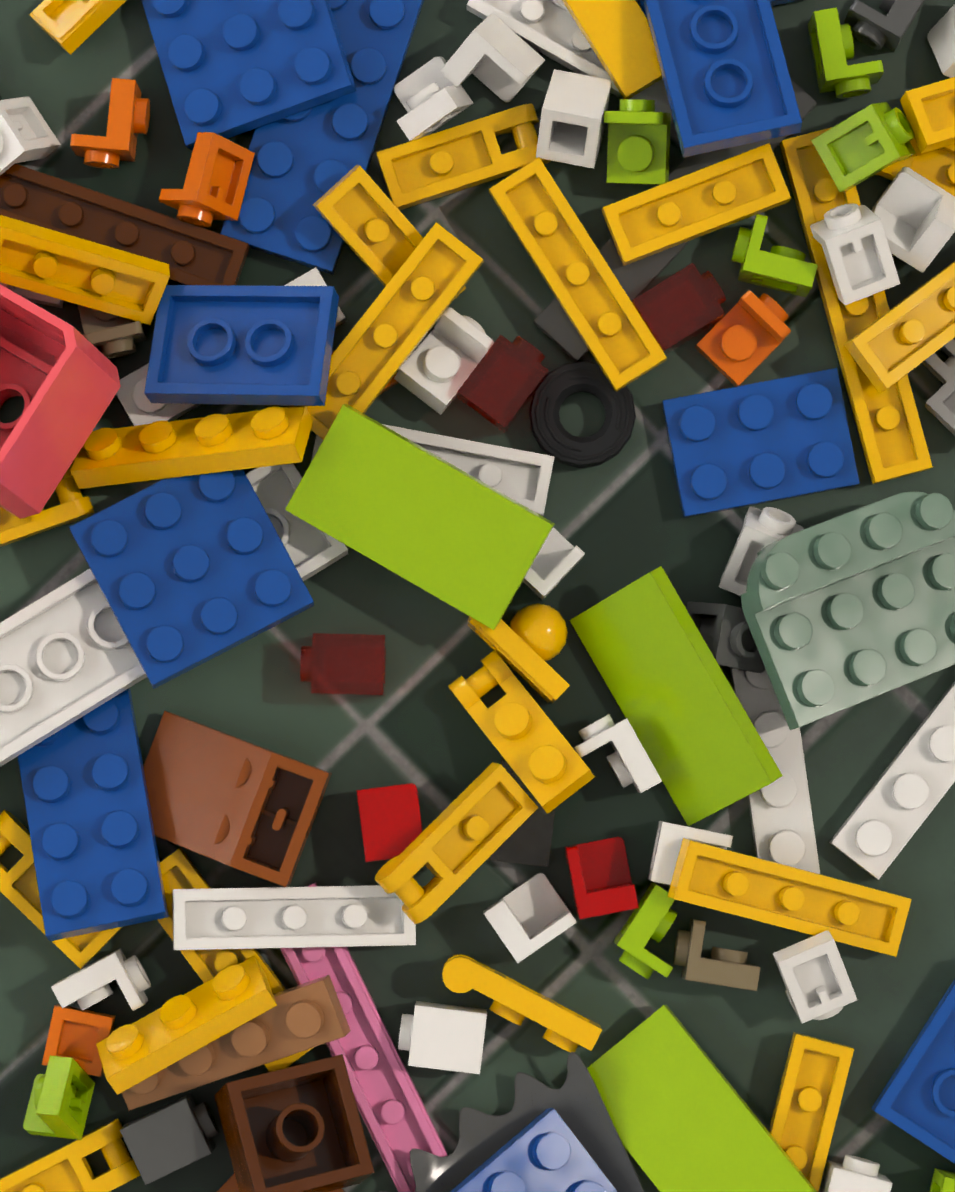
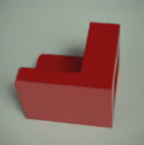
[357,783,424,862]
[564,837,639,919]

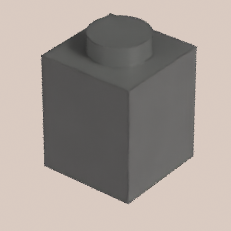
[120,1093,220,1185]

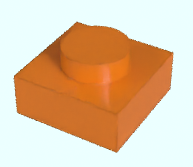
[42,1004,116,1077]

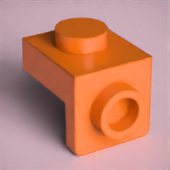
[70,78,150,169]

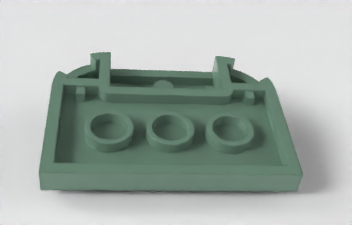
[741,492,955,730]

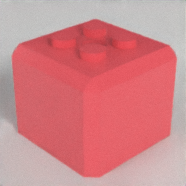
[0,284,121,519]

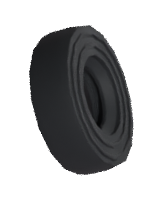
[529,361,636,468]

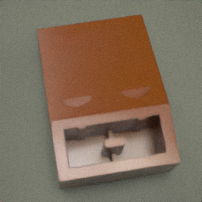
[143,711,332,887]

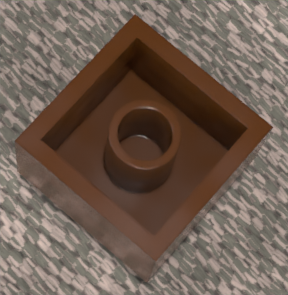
[215,1054,375,1192]

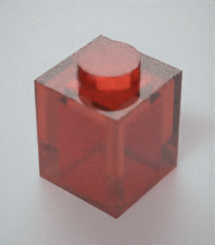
[632,263,726,355]
[457,334,548,433]
[300,633,386,696]

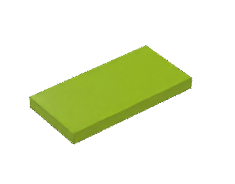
[285,404,555,630]
[570,566,783,826]
[587,1004,817,1192]

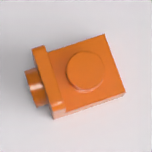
[158,132,255,227]
[695,290,791,387]

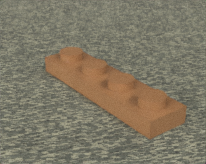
[122,975,351,1111]

